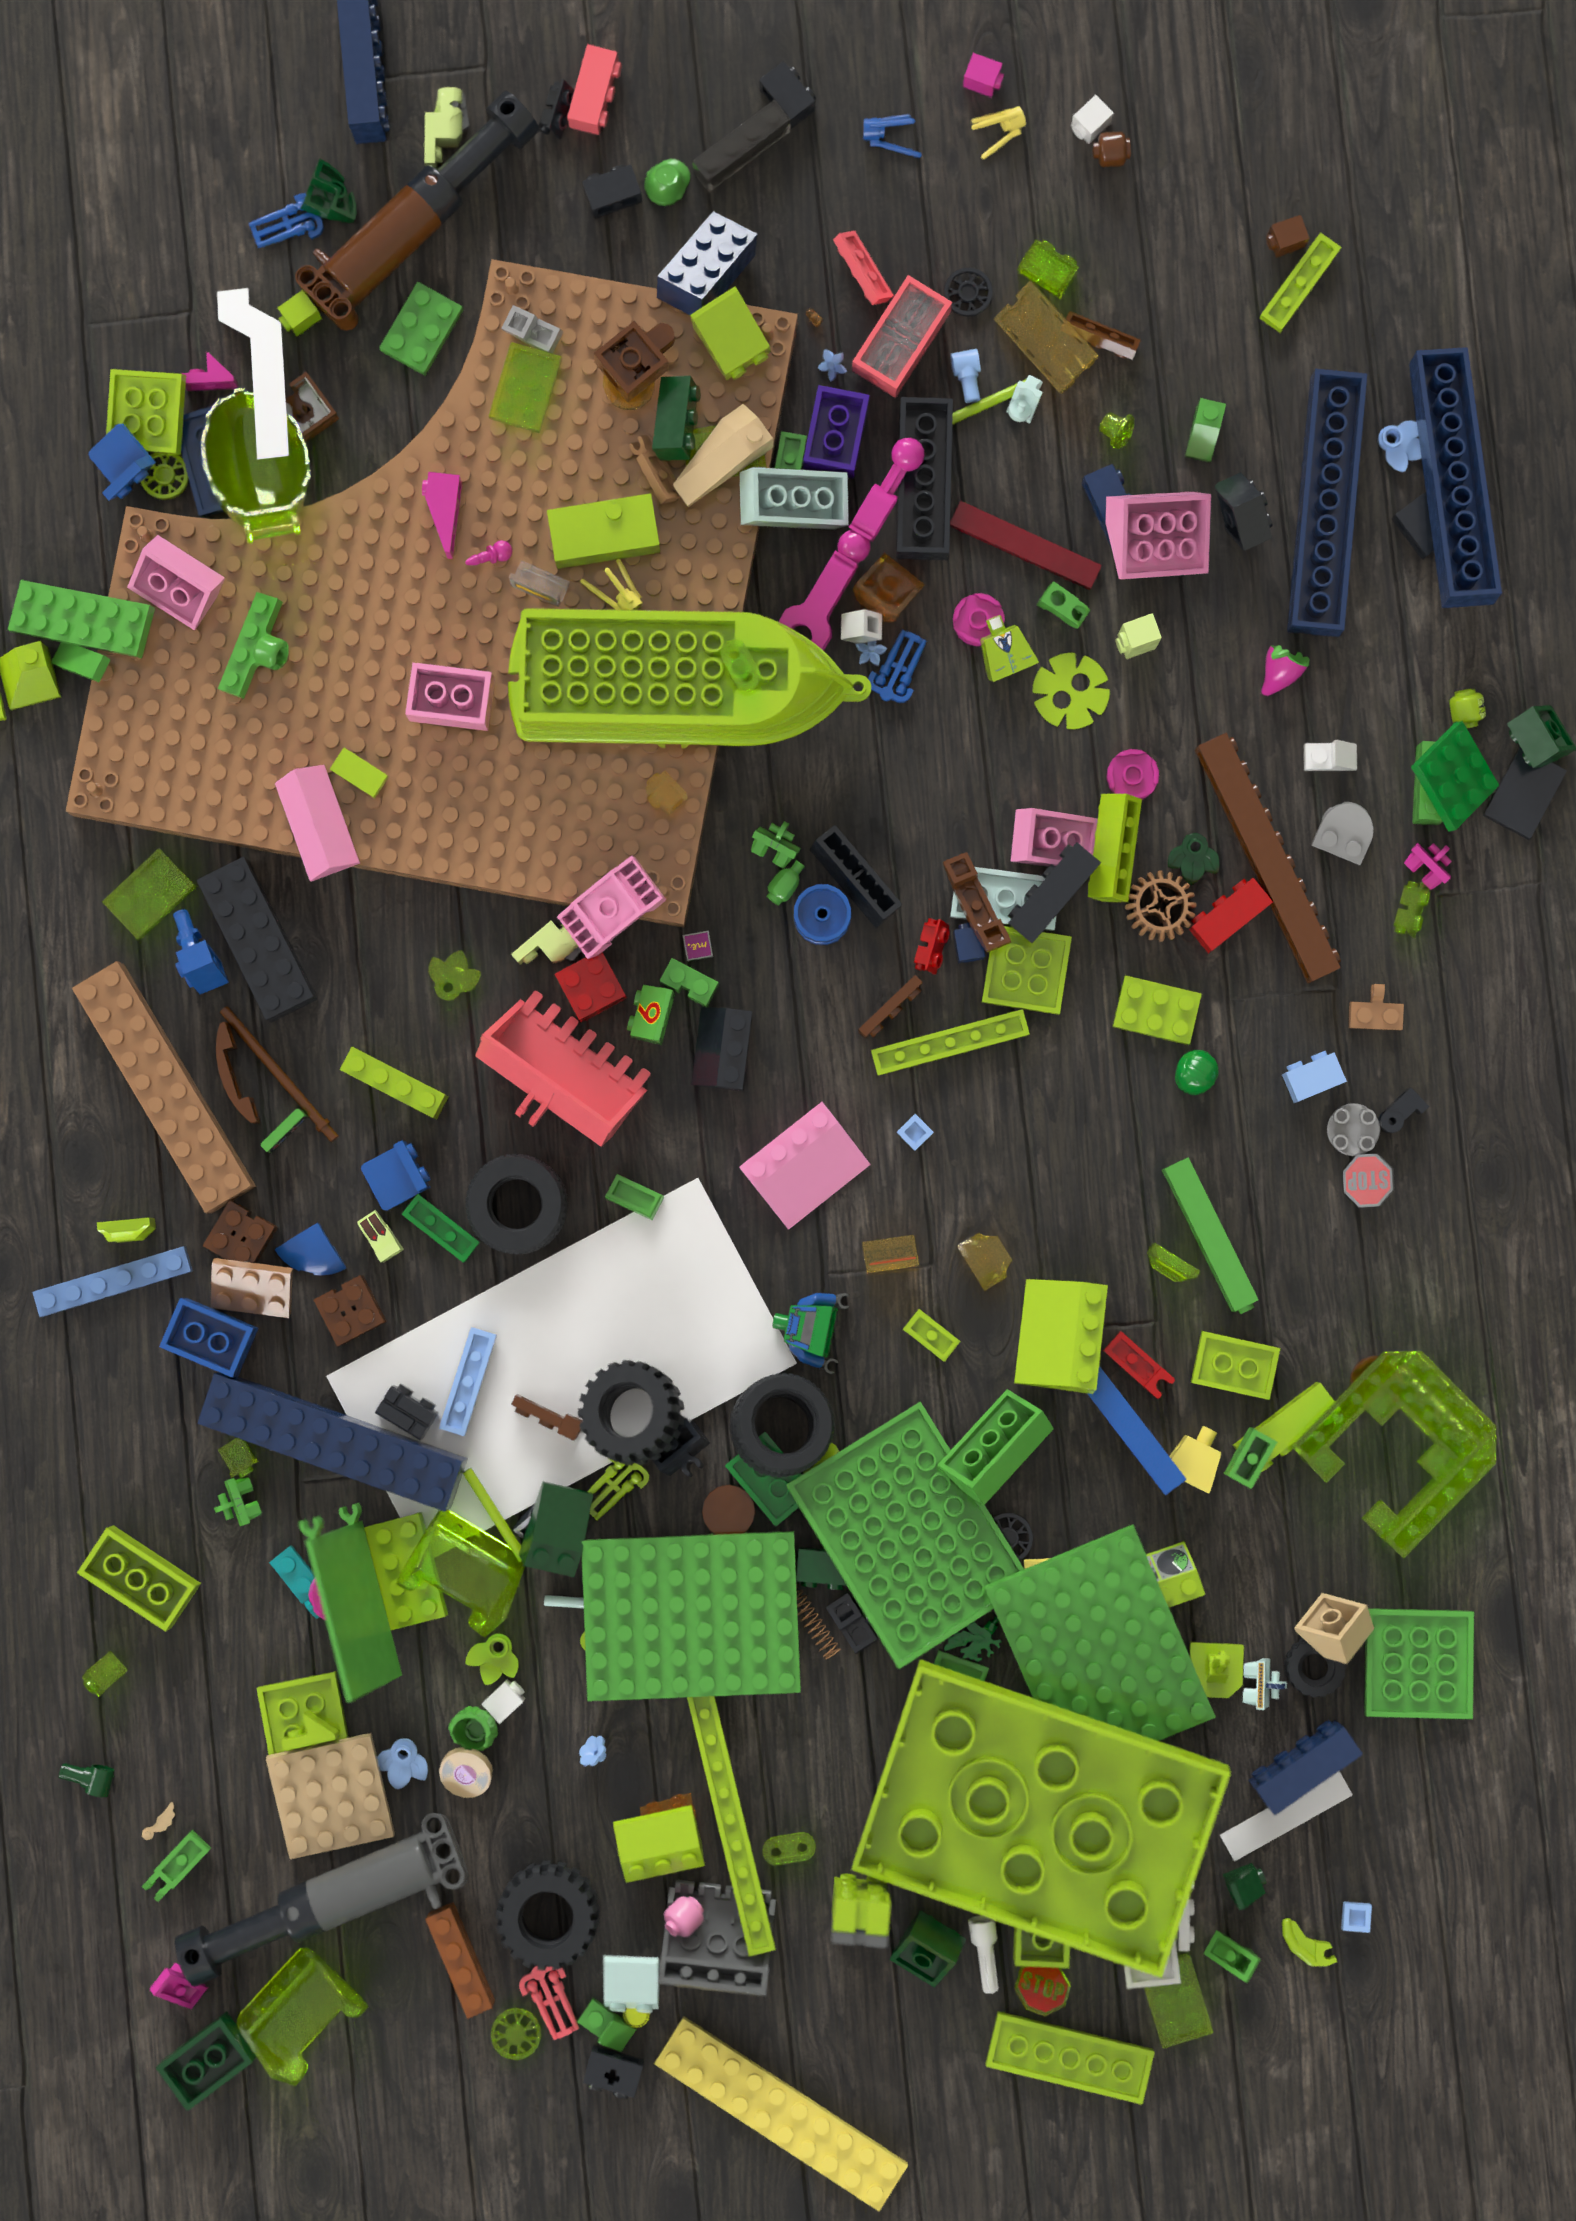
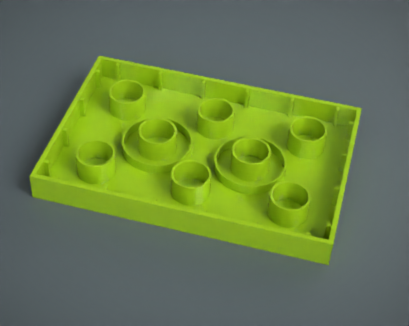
[851,1660,1230,1978]

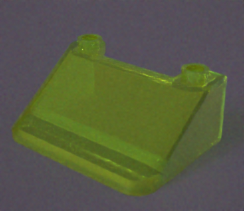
[396,1510,525,1637]
[237,1947,369,2086]

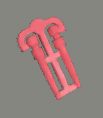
[519,1965,579,2040]

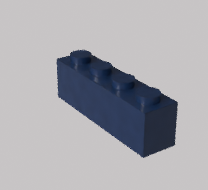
[1082,464,1131,549]

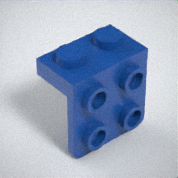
[89,423,156,501]
[361,1140,431,1211]

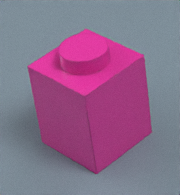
[963,53,1005,97]

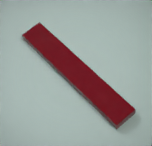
[950,501,1102,590]

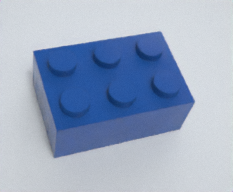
[159,1298,259,1378]

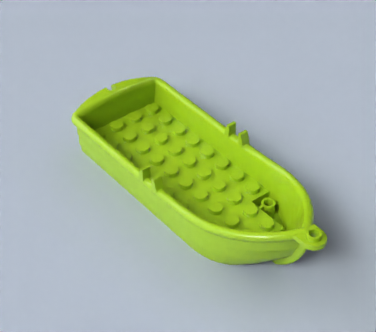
[508,609,871,748]

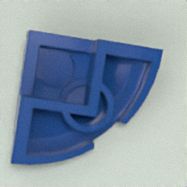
[275,1223,347,1276]

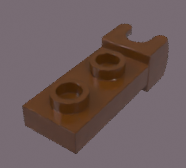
[511,1394,583,1441]

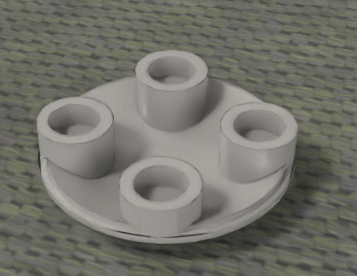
[1327,1103,1380,1156]

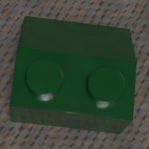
[1507,705,1576,768]
[889,1911,966,1988]

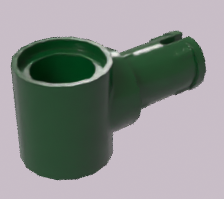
[59,1763,115,1797]

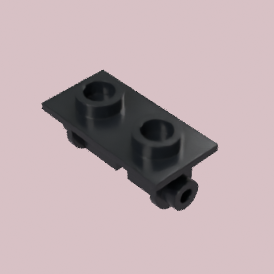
[539,79,575,140]

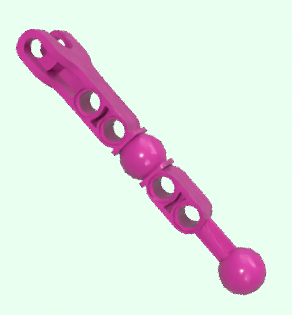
[779,438,925,651]

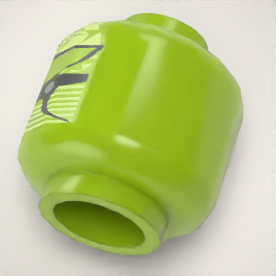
[1449,689,1486,728]

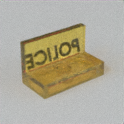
[862,1235,919,1273]

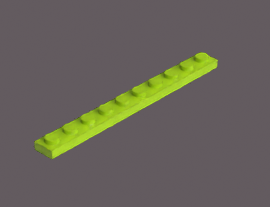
[687,1696,776,1956]

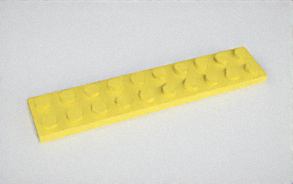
[654,2016,908,2211]

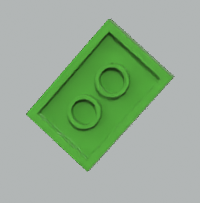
[379,282,463,375]

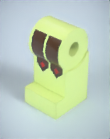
[358,1210,404,1263]

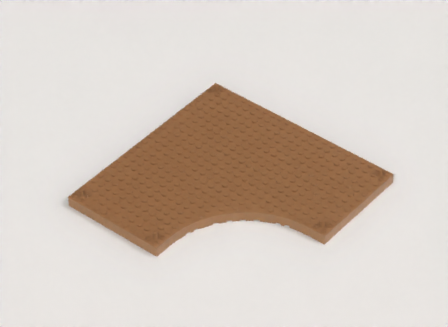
[66,259,798,928]

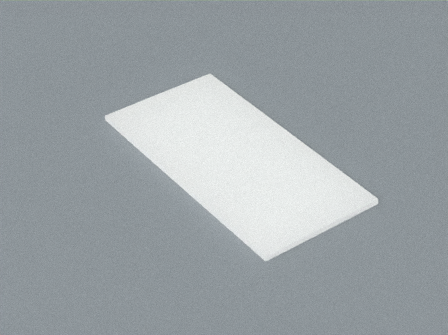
[326,1178,797,1558]

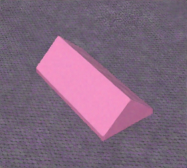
[275,765,360,882]

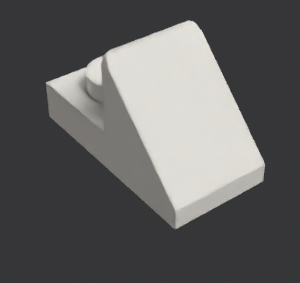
[1304,740,1357,771]

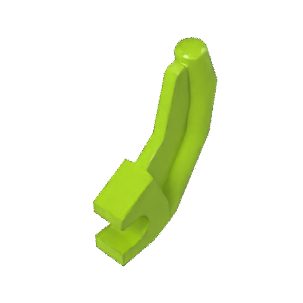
[1282,1918,1337,1966]

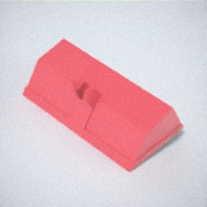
[475,991,651,1147]

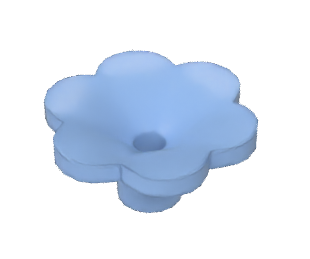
[579,1736,606,1766]

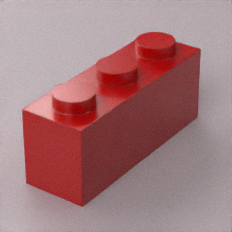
[1189,878,1273,954]

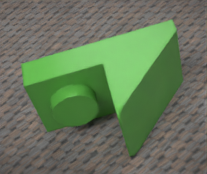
[1204,1930,1261,1983]
[577,1998,637,2051]

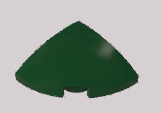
[300,158,356,223]

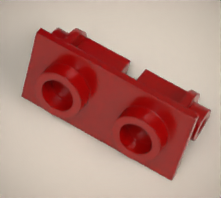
[913,918,950,975]

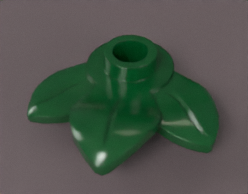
[1168,833,1220,885]

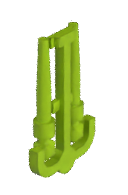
[587,1458,649,1520]

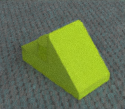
[281,1710,340,1751]

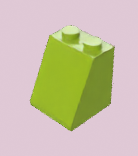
[690,287,771,381]

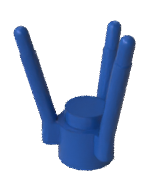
[864,114,922,158]

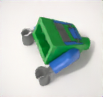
[772,1293,850,1374]

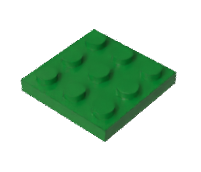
[1411,721,1499,831]

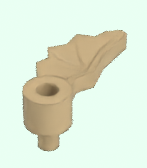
[142,1802,175,1840]

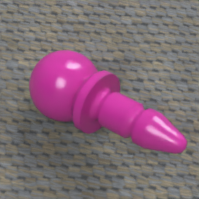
[465,540,513,565]

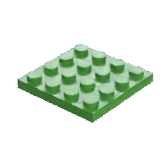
[1364,1608,1474,1719]

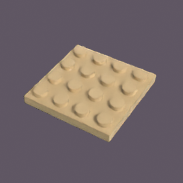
[266,1733,395,1859]

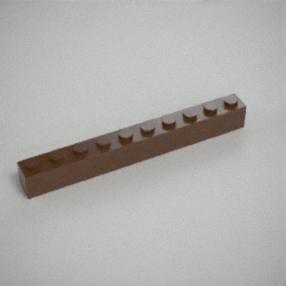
[1195,732,1341,984]

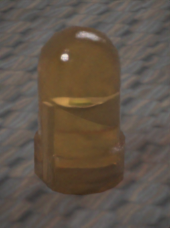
[806,308,823,327]

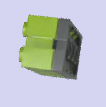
[831,1874,890,1948]

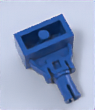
[173,909,229,995]

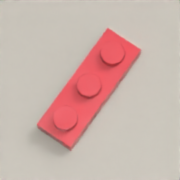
[833,231,894,305]

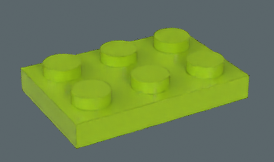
[1112,975,1202,1045]
[1191,1331,1280,1400]

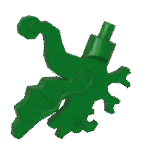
[944,1617,1002,1662]

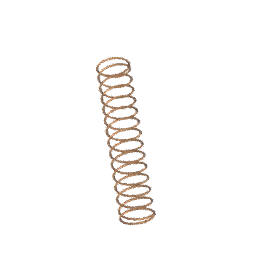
[796,1584,841,1660]

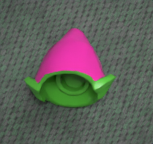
[1261,645,1309,696]

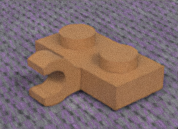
[1348,984,1404,1030]

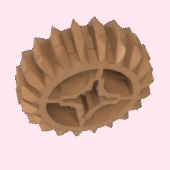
[1125,871,1196,942]

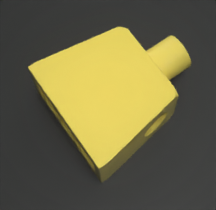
[1169,1426,1221,1493]

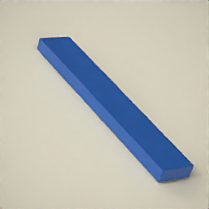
[1087,1366,1187,1496]

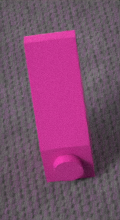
[422,472,463,559]

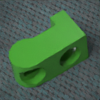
[1036,582,1090,629]

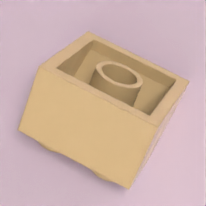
[1295,1593,1374,1664]

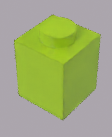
[278,290,322,336]

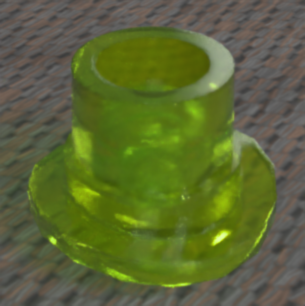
[1099,412,1134,449]

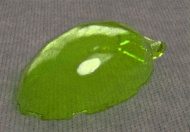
[201,388,311,544]

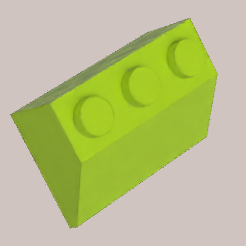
[613,1805,705,1883]

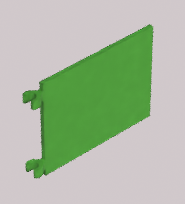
[299,1503,402,1702]

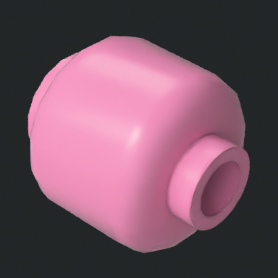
[664,1896,704,1937]

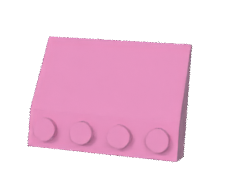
[1106,492,1211,579]
[739,1102,871,1230]

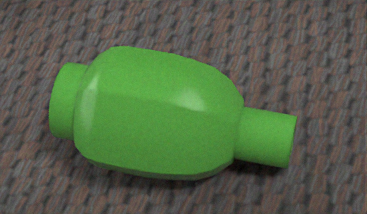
[766,860,805,906]

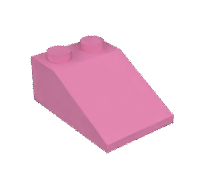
[1011,808,1098,867]

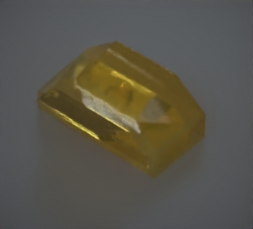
[956,1233,1012,1291]

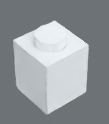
[1071,95,1114,143]
[841,609,882,644]
[482,1679,525,1724]

